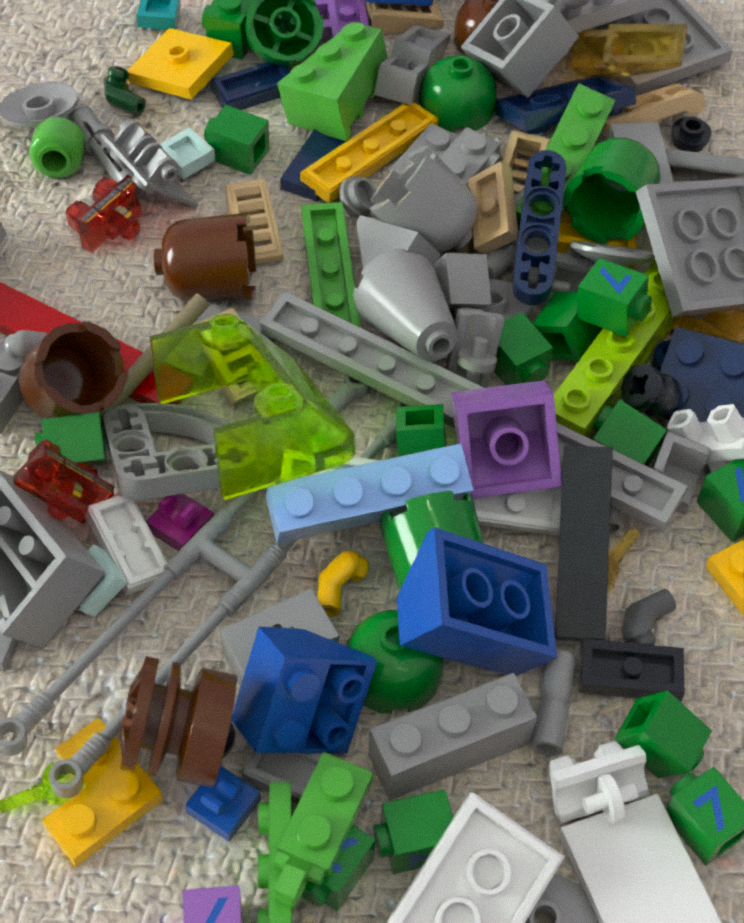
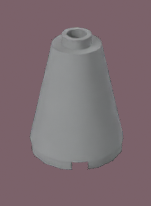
[353,249,458,361]

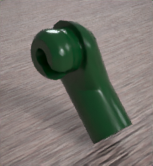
[103,66,146,116]

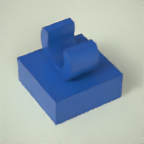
[185,766,261,842]

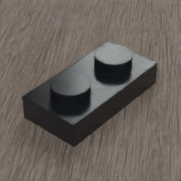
[579,638,685,702]

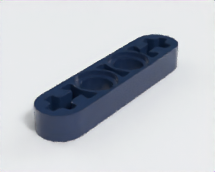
[512,150,566,305]

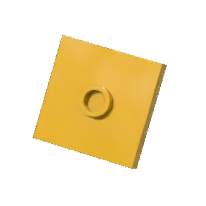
[127,28,234,100]

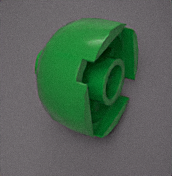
[245,0,324,66]
[419,55,497,133]
[346,609,444,714]

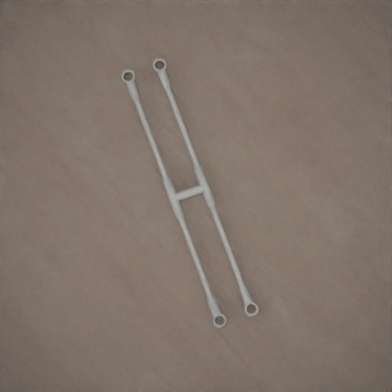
[0,374,408,798]

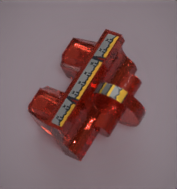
[66,175,142,253]
[13,439,114,524]

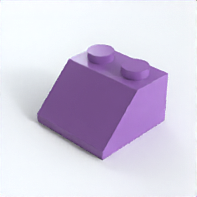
[450,380,562,498]

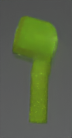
[0,762,70,813]

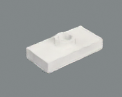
[84,495,167,596]

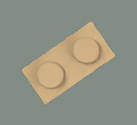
[468,161,519,254]

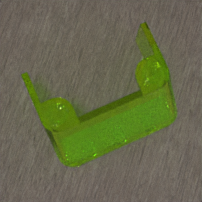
[149,314,355,500]

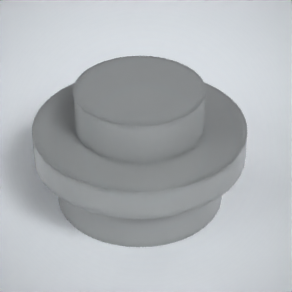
[340,176,376,218]

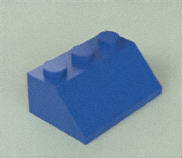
[397,527,557,676]

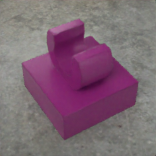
[146,494,214,551]

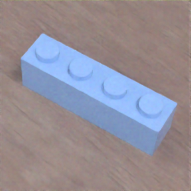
[266,444,474,544]

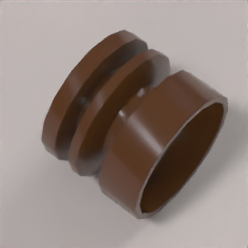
[119,656,237,788]

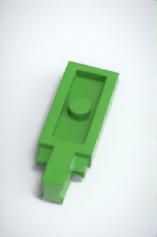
[273,752,373,909]

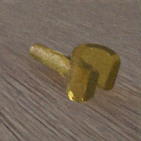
[608,527,640,592]

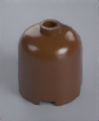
[154,213,256,301]
[19,321,128,419]

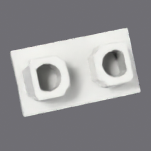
[667,404,744,473]
[549,741,649,824]

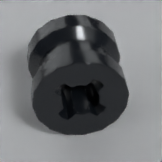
[621,364,680,419]

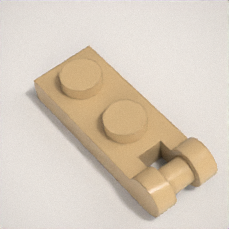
[601,83,705,138]

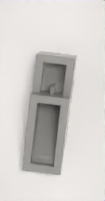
[374,25,451,105]

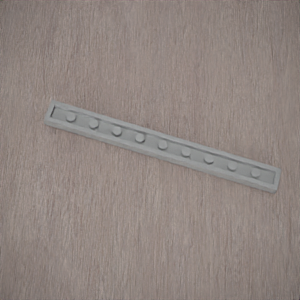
[260,291,688,532]

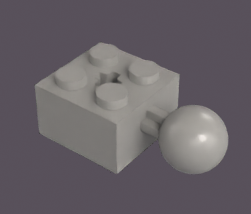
[461,0,591,98]

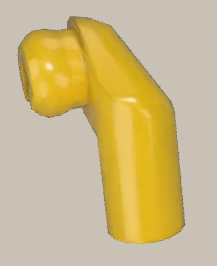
[317,550,369,617]

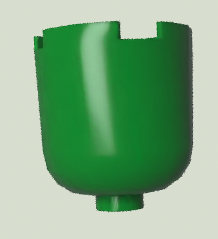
[563,138,661,244]
[379,491,484,589]

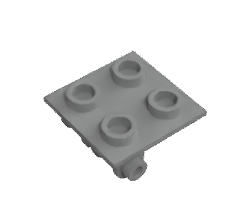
[101,119,199,208]

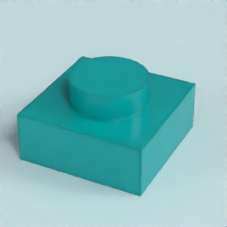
[136,0,181,30]

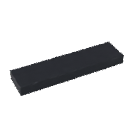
[555,446,613,641]

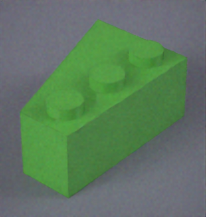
[277,22,388,141]

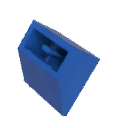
[231,627,377,753]

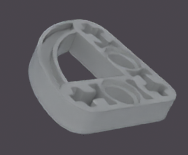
[103,403,256,500]

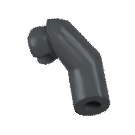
[622,588,676,645]

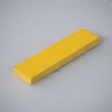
[300,102,439,203]

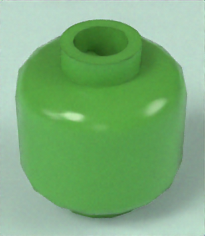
[29,117,85,179]

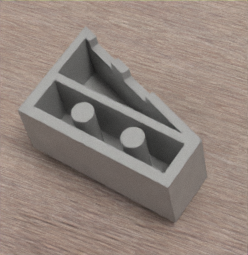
[0,470,106,648]

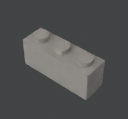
[368,673,537,801]

